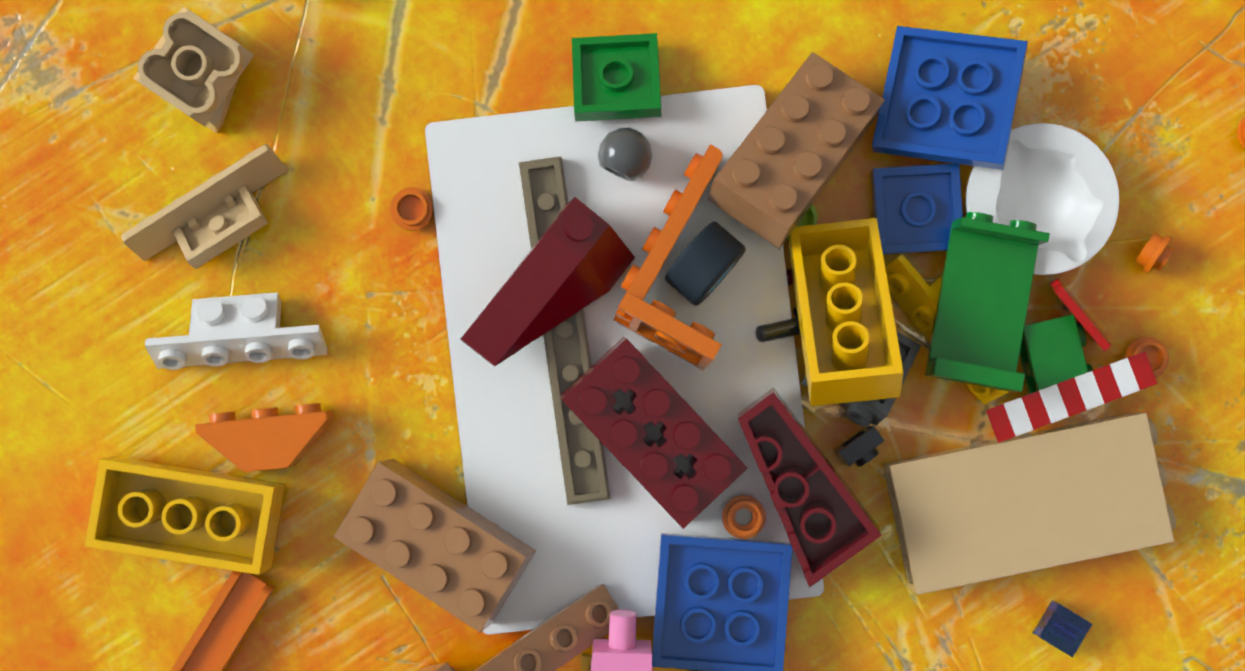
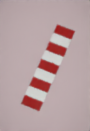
[986,351,1158,443]

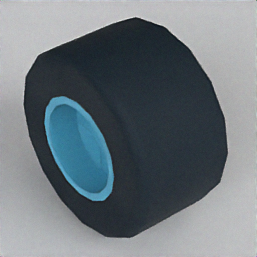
[665,221,746,306]

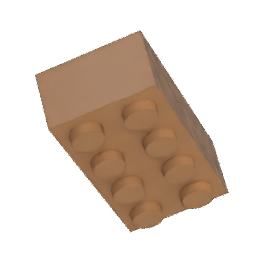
[707,52,885,249]
[334,459,536,632]

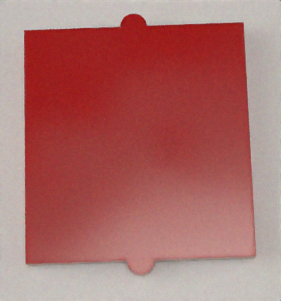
[1050,278,1111,352]

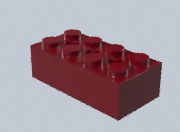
[560,336,748,529]

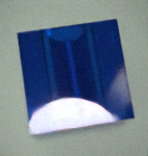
[1032,600,1092,658]

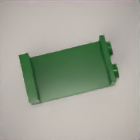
[925,212,1050,392]

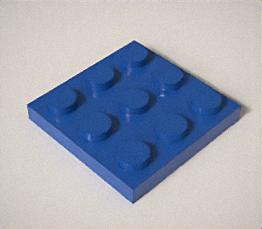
[872,26,1028,170]
[652,533,792,671]

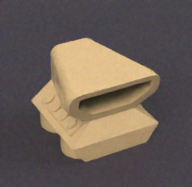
[133,6,254,133]

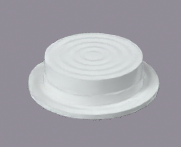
[966,123,1119,275]

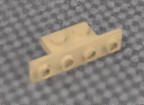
[121,144,288,269]

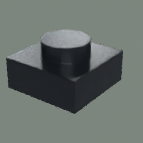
[833,426,884,467]

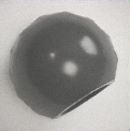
[598,128,652,181]

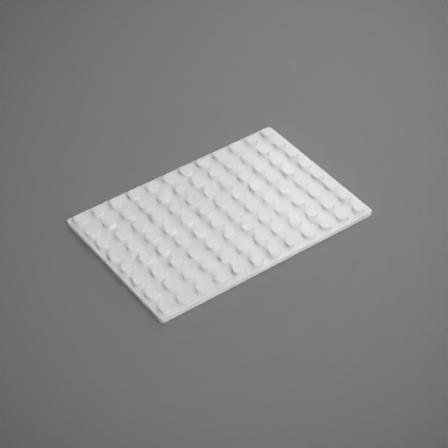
[425,85,824,635]

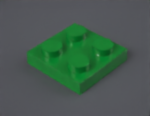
[572,33,662,122]

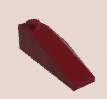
[460,197,635,367]

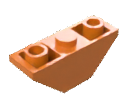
[195,403,335,472]

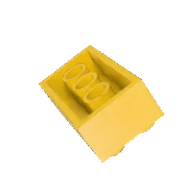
[789,218,904,406]
[84,456,285,575]

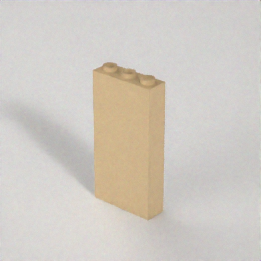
[883,412,1176,595]

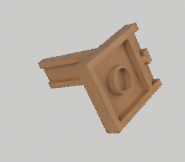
[418,584,619,671]

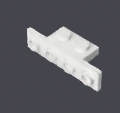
[145,292,328,370]

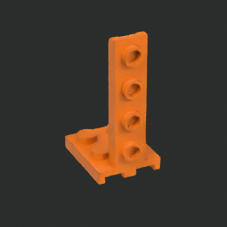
[613,144,722,370]
[171,571,276,671]

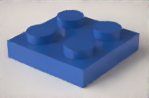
[871,163,963,255]

